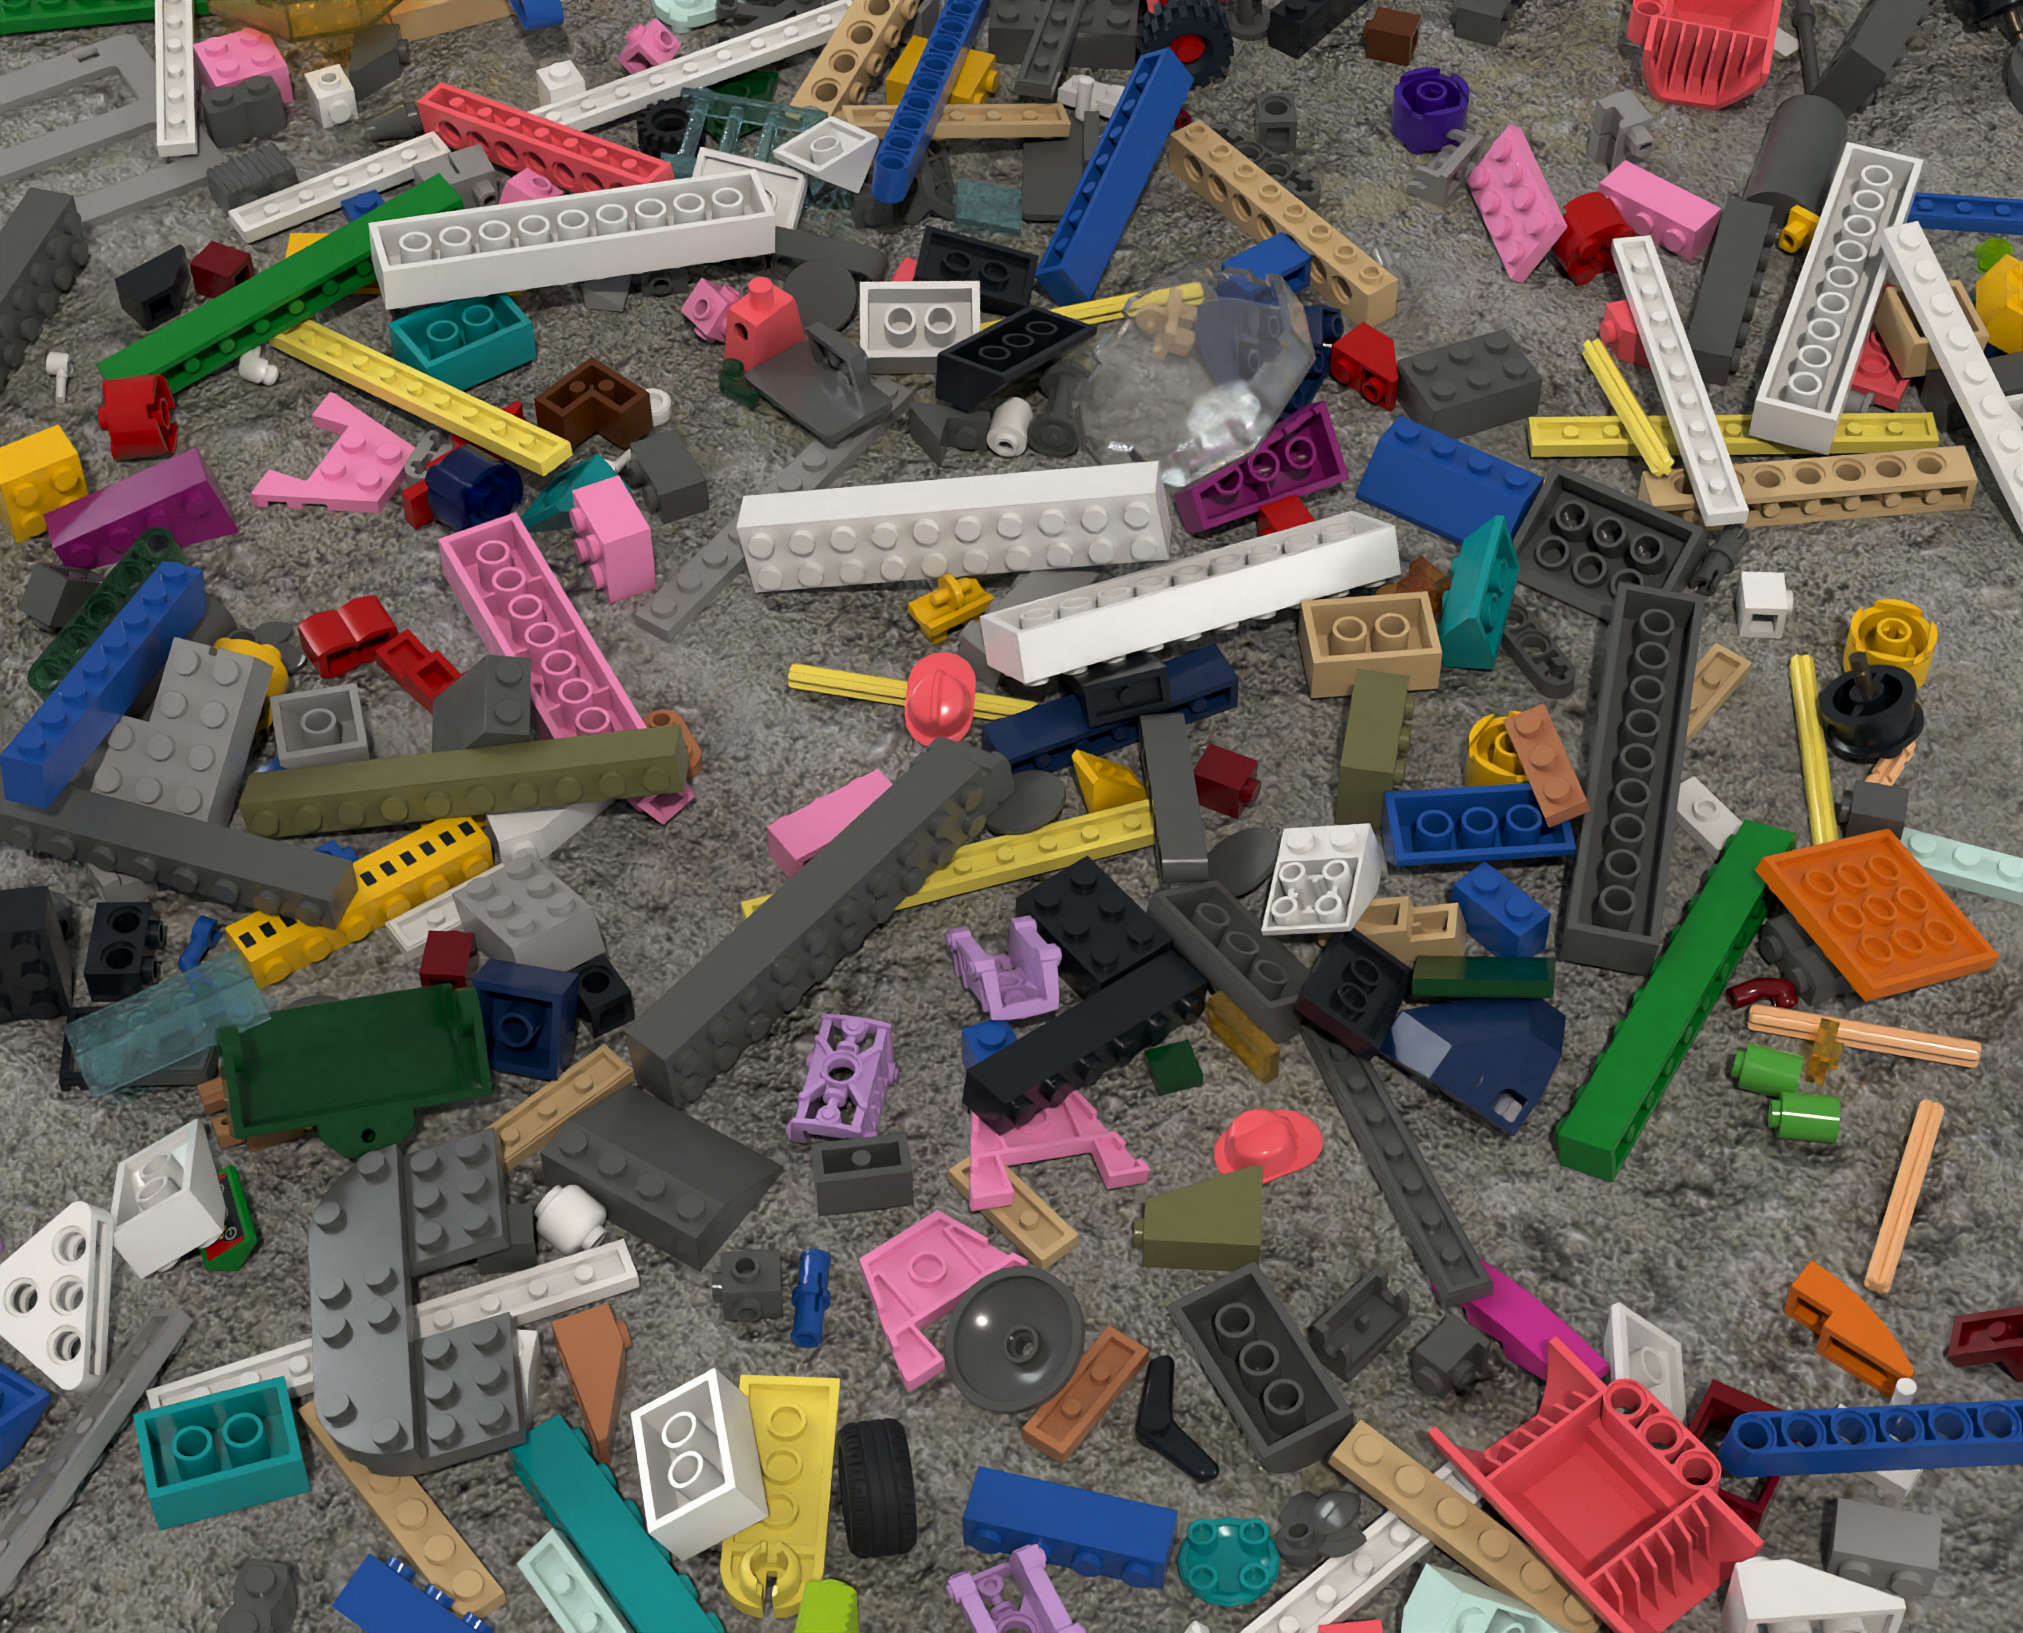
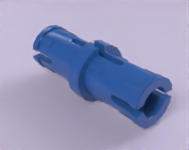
[791,1249,831,1349]

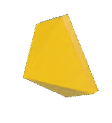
[1071,749,1148,814]

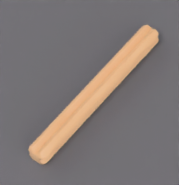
[1747,1003,1981,1068]
[1864,1099,1945,1295]

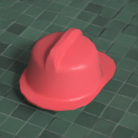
[904,652,976,747]
[1214,1108,1323,1184]

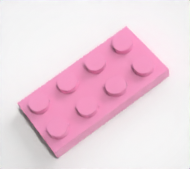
[1466,124,1568,284]

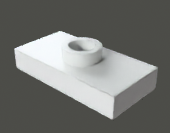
[1675,776,1742,860]

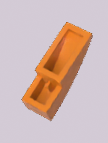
[1783,1260,1915,1399]

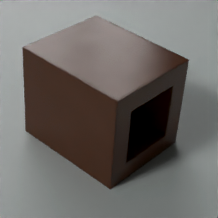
[1362,7,1421,67]

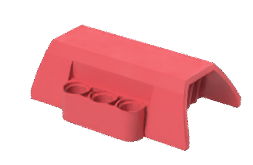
[1626,0,1782,110]
[1428,1336,1764,1633]

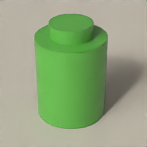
[1731,1042,1805,1098]
[1768,1091,1841,1144]

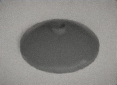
[944,1266,1085,1414]

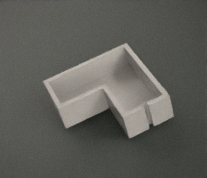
[67,637,274,827]

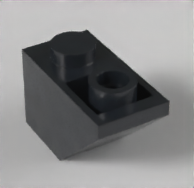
[115,244,191,332]

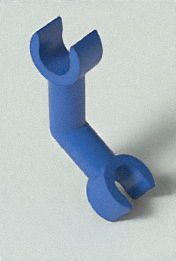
[178,915,222,1005]

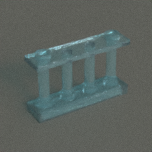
[660,87,828,210]
[62,949,272,1099]

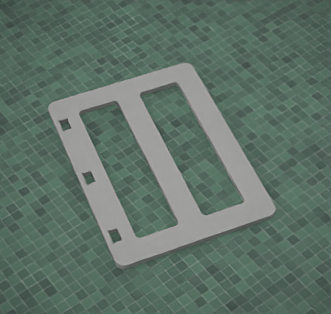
[0,34,227,231]

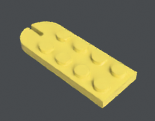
[720,1375,841,1619]

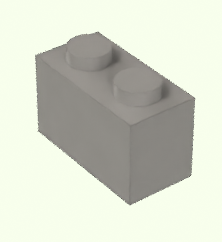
[1825,1497,1942,1596]

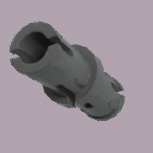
[1690,523,1750,596]

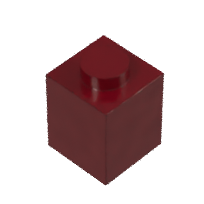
[190,240,255,299]
[1193,743,1261,819]
[419,930,479,990]

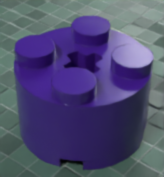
[1391,67,1470,155]

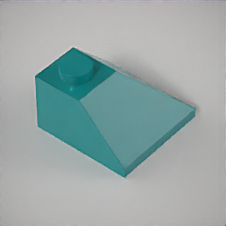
[520,453,631,533]

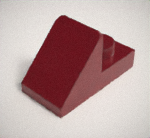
[1948,1306,2023,1382]

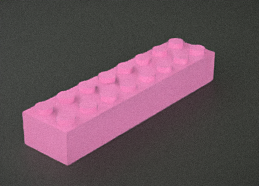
[438,512,647,740]

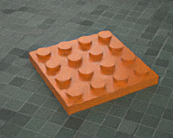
[1755,828,2000,1002]

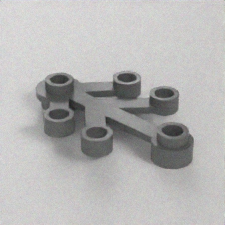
[709,0,822,65]

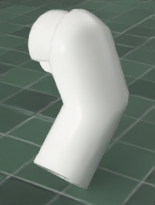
[239,346,279,386]

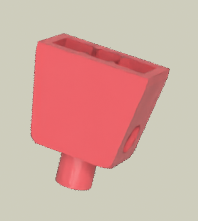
[724,277,805,373]

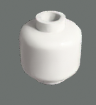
[534,1185,608,1256]

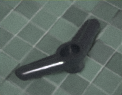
[1135,1355,1220,1484]

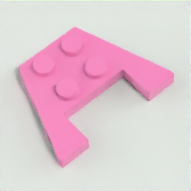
[250,392,415,513]
[969,1090,1150,1211]
[859,1210,1060,1393]

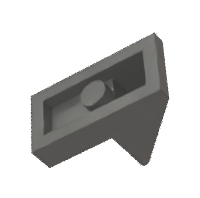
[909,401,990,467]

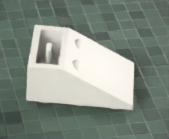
[1261,823,1384,936]

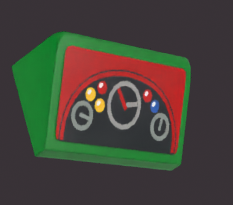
[199,1166,258,1271]

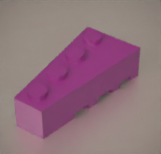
[1174,401,1350,533]
[44,447,239,569]

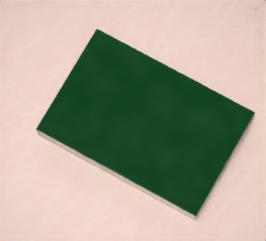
[1412,955,1556,999]

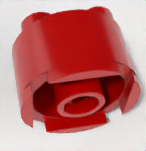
[1551,192,1636,286]
[98,374,178,461]

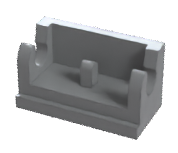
[1407,129,1484,207]

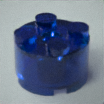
[425,444,523,532]

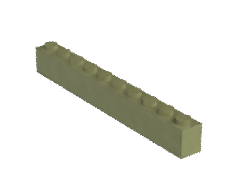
[239,724,689,838]

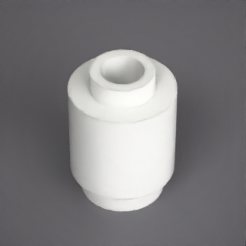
[987,397,1034,457]

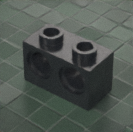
[83,902,164,1002]

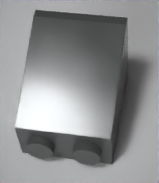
[432,655,531,753]

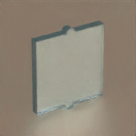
[951,177,1023,236]

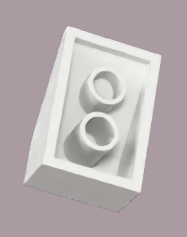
[110,1118,226,1279]
[1721,1557,1906,1633]

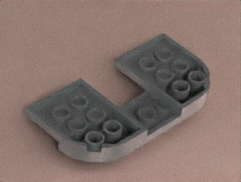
[308,1127,526,1477]

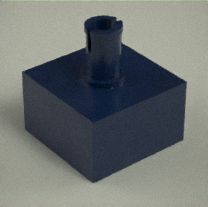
[471,958,579,1081]

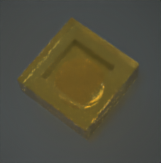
[1805,1018,1844,1086]

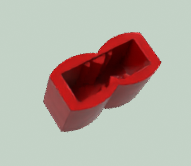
[297,595,398,678]

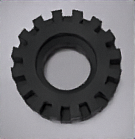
[636,98,706,165]

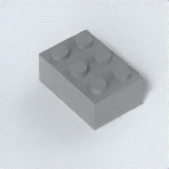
[452,854,606,972]

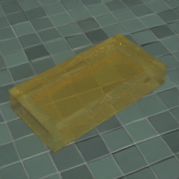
[1207,990,1281,1085]

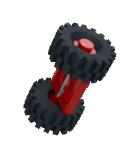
[1137,0,1234,91]

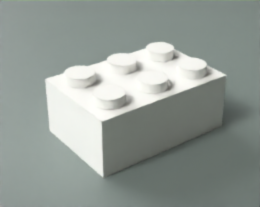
[860,281,980,374]
[631,1368,769,1562]

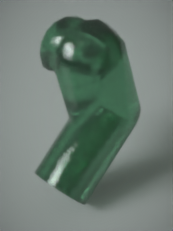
[718,358,760,408]

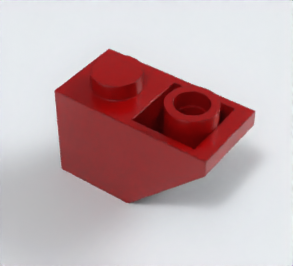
[1330,322,1398,412]

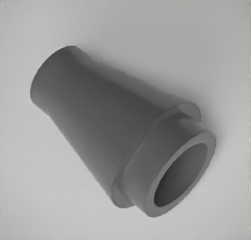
[365,100,424,142]

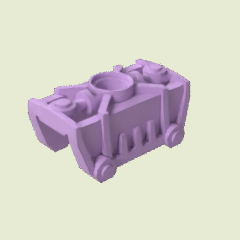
[945,915,1062,1020]
[786,1013,899,1144]
[945,1543,1087,1633]

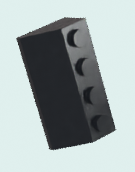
[935,304,1097,410]

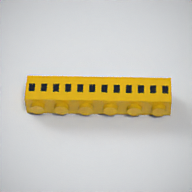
[225,816,494,991]

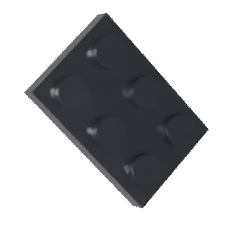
[913,225,1039,314]
[1294,928,1414,1061]

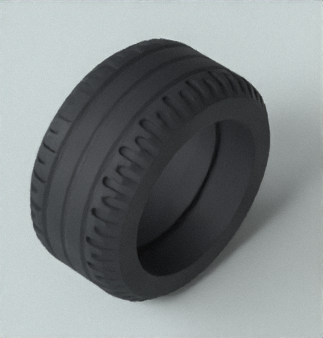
[837,1418,917,1559]

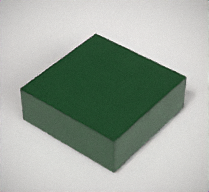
[1144,1040,1204,1096]

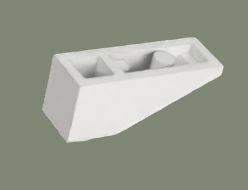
[484,800,615,866]

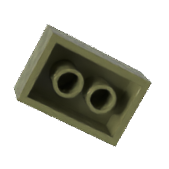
[1335,669,1416,831]

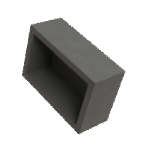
[1396,329,1542,439]

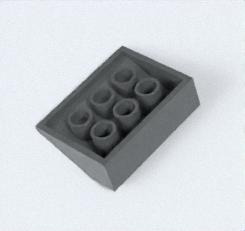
[1513,464,1709,623]
[540,1084,783,1272]

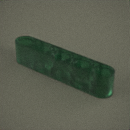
[27,527,187,702]

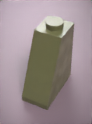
[1133,1165,1263,1272]

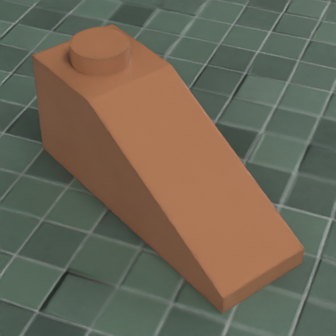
[551,1303,632,1466]

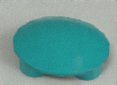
[1177,1517,1281,1607]

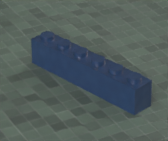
[982,644,1239,774]

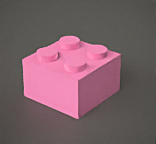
[193,24,294,104]
[569,475,657,603]

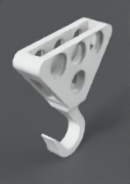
[0,1201,114,1396]

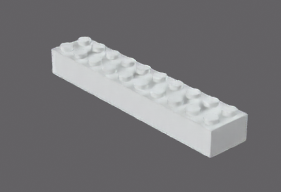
[1748,142,1924,456]
[368,168,775,310]
[736,461,1172,593]
[980,511,1401,686]

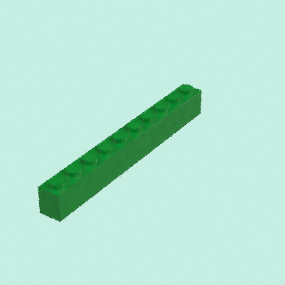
[96,173,465,394]
[1554,819,1796,1182]

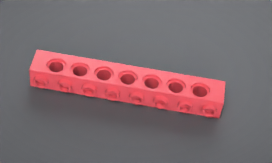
[417,82,675,193]

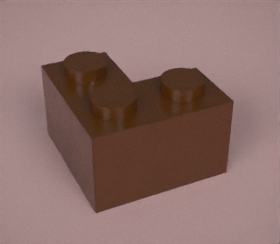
[534,357,653,450]

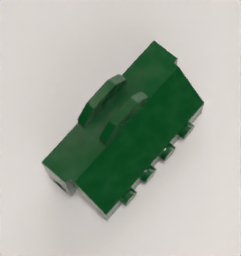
[215,982,493,1159]

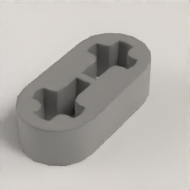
[404,427,455,487]

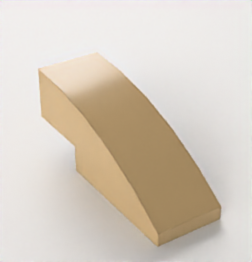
[1317,896,1467,962]

